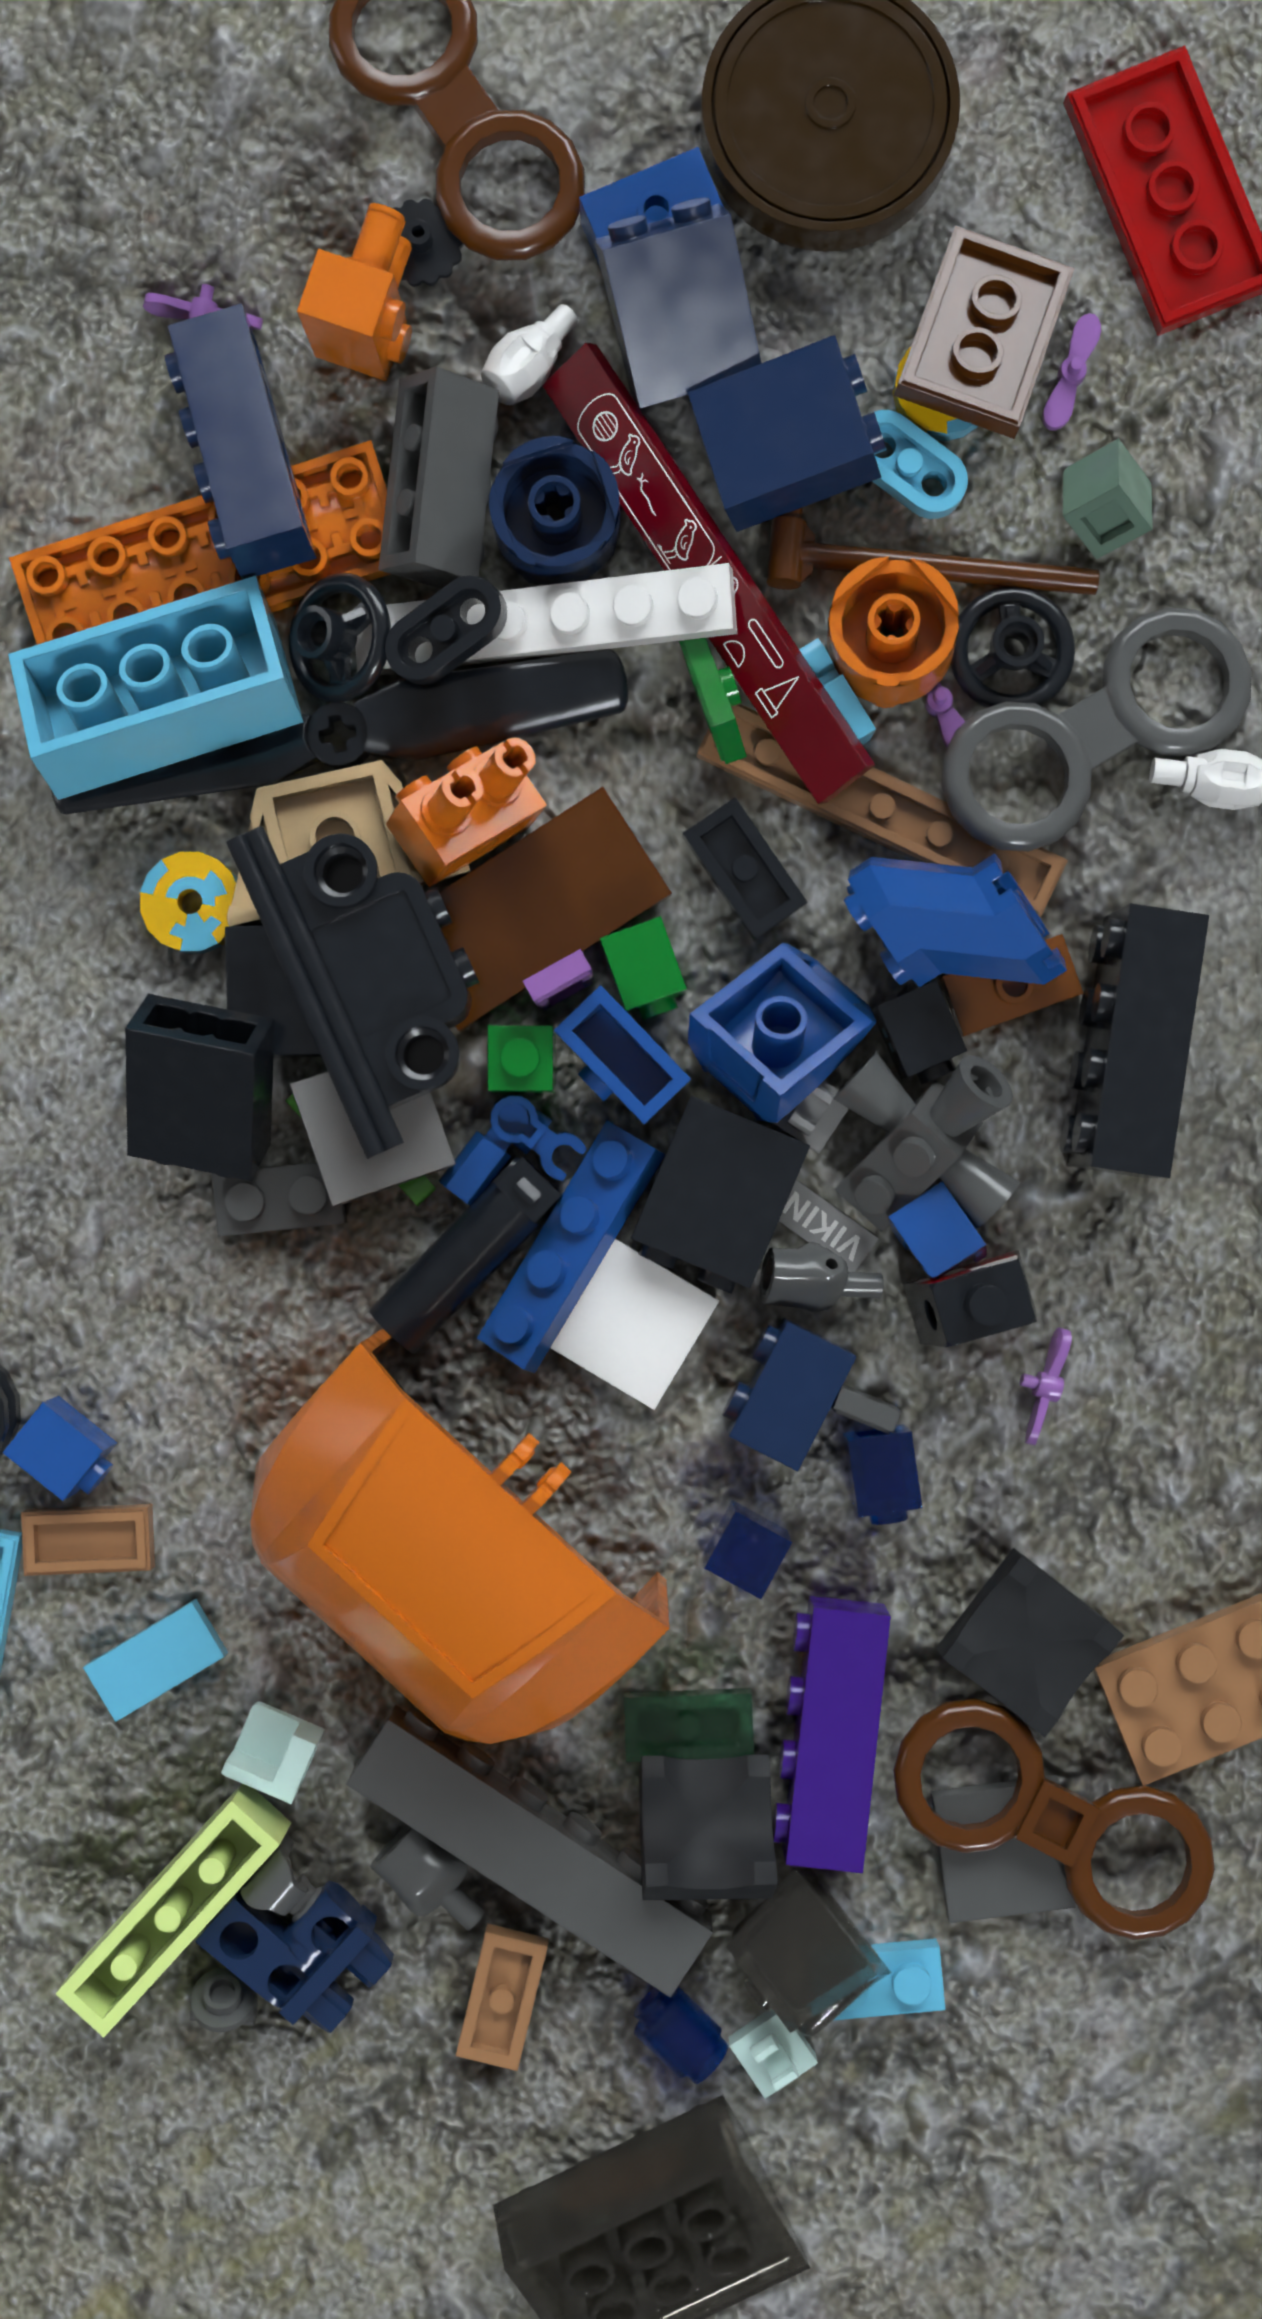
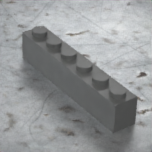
[346,1705,713,1998]

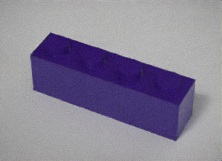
[772,1596,891,1873]

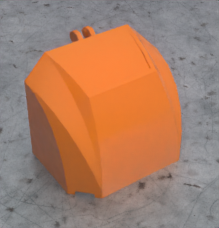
[250,1328,670,1744]

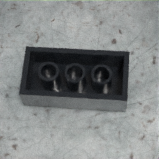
[1060,903,1209,1178]

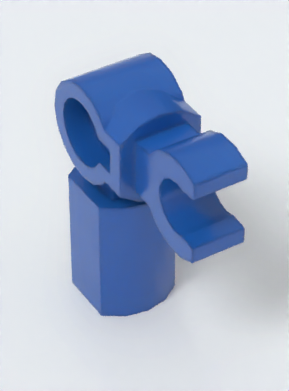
[439,1094,587,1205]

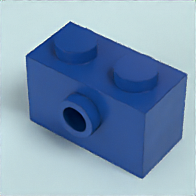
[579,147,724,272]
[554,985,691,1125]

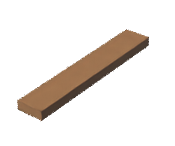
[696,704,1068,918]

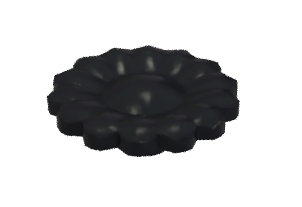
[393,199,464,287]

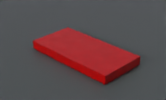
[1063,45,1262,336]

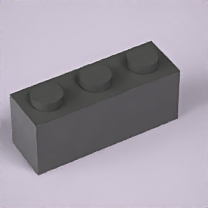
[378,366,499,589]

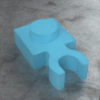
[799,638,876,745]

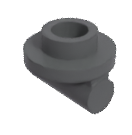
[190,1968,258,2032]

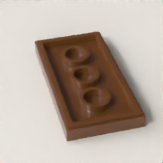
[439,787,672,1032]

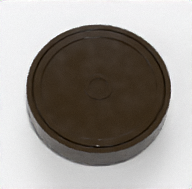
[700,0,960,252]

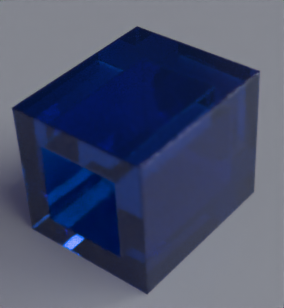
[842,1424,923,1525]
[702,1500,792,1599]

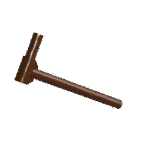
[766,507,1100,595]

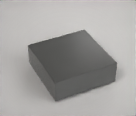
[831,1384,902,1434]

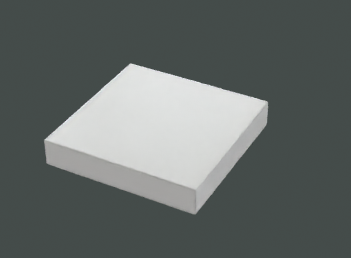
[550,1238,719,1410]

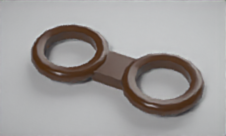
[329,0,585,261]
[893,1699,1215,1940]

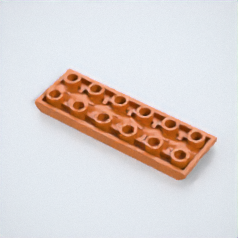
[9,440,391,645]

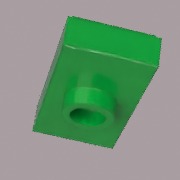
[679,638,747,764]

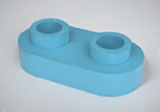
[872,410,968,519]

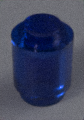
[634,1986,729,2084]

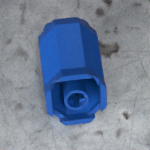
[844,853,1067,987]

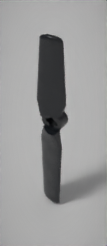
[51,649,629,815]

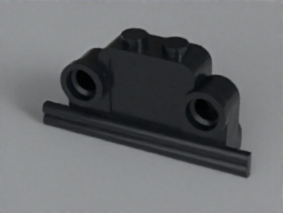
[226,826,479,1159]

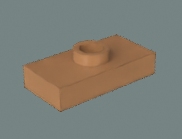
[456,1923,549,2071]

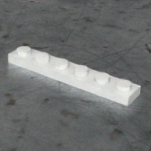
[355,563,737,675]

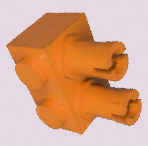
[297,203,412,381]
[386,738,547,887]

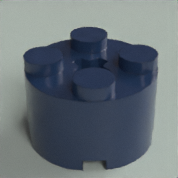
[489,436,620,585]

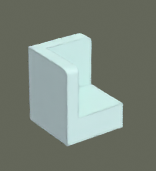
[221,1701,325,1804]

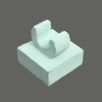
[728,2002,818,2099]

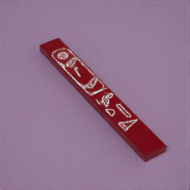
[542,342,875,804]

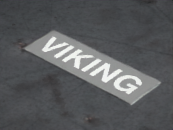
[779,1180,879,1272]

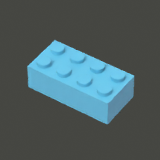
[8,576,304,800]

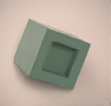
[1063,438,1153,560]

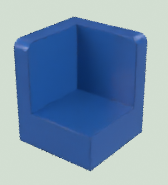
[888,1181,987,1280]

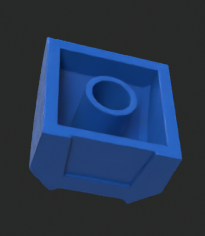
[687,943,877,1123]

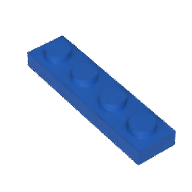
[477,1120,665,1373]

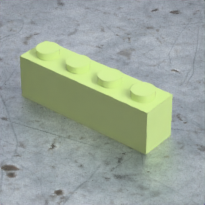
[56,1784,292,2038]

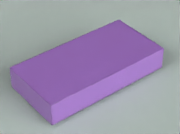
[523,949,594,1011]

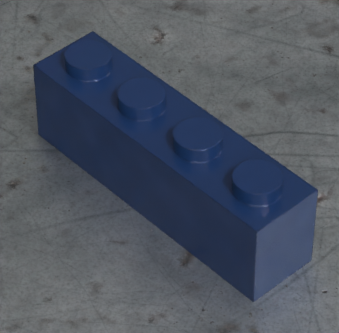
[164,303,317,580]

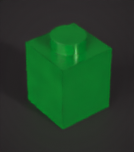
[600,916,687,1021]
[488,1025,556,1093]

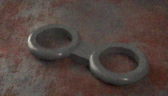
[942,607,1252,852]

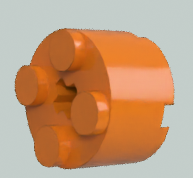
[827,556,959,708]

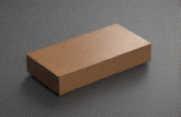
[21,1504,155,1576]

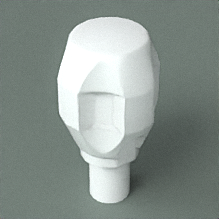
[481,304,578,405]
[1149,749,1262,810]

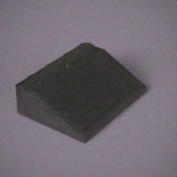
[493,2095,810,2319]

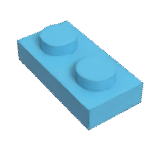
[811,1938,946,2022]

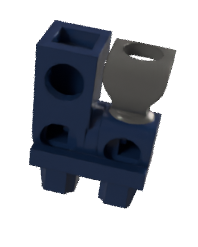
[195,1834,394,2033]

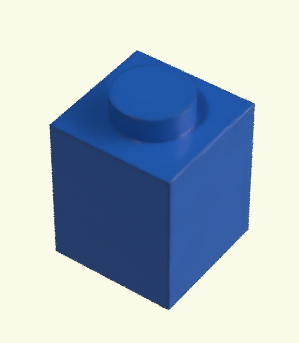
[2,1396,117,1501]

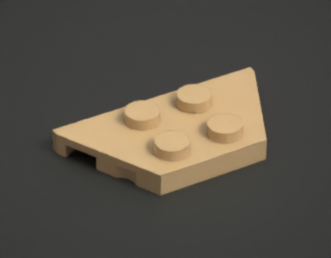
[227,760,470,927]

